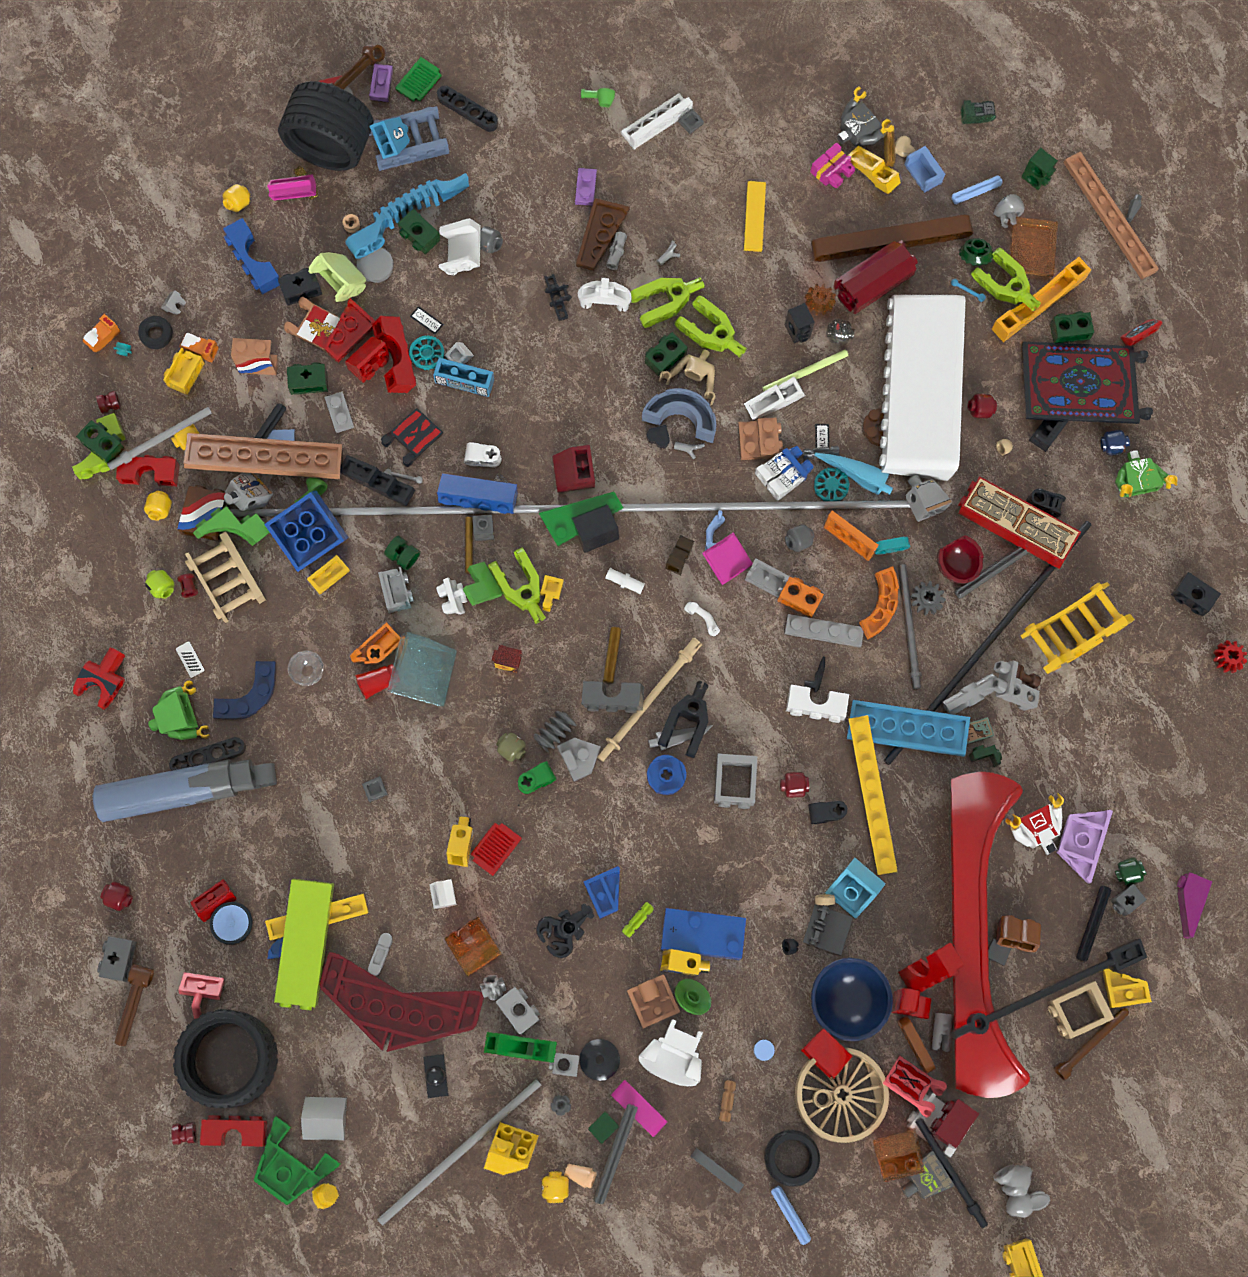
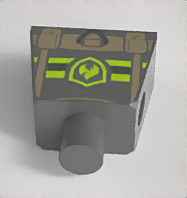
[901,1150,955,1199]

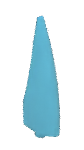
[814,453,893,495]

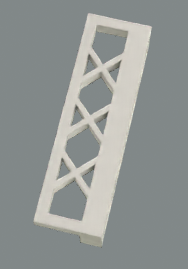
[621,93,693,149]

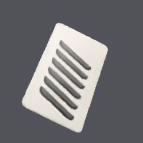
[176,642,204,678]

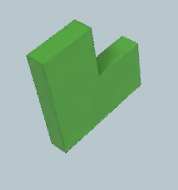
[463,562,503,606]

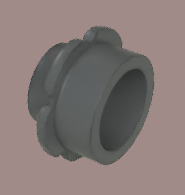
[551,1095,571,1116]

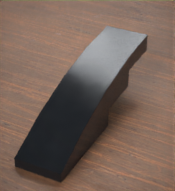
[340,455,416,506]

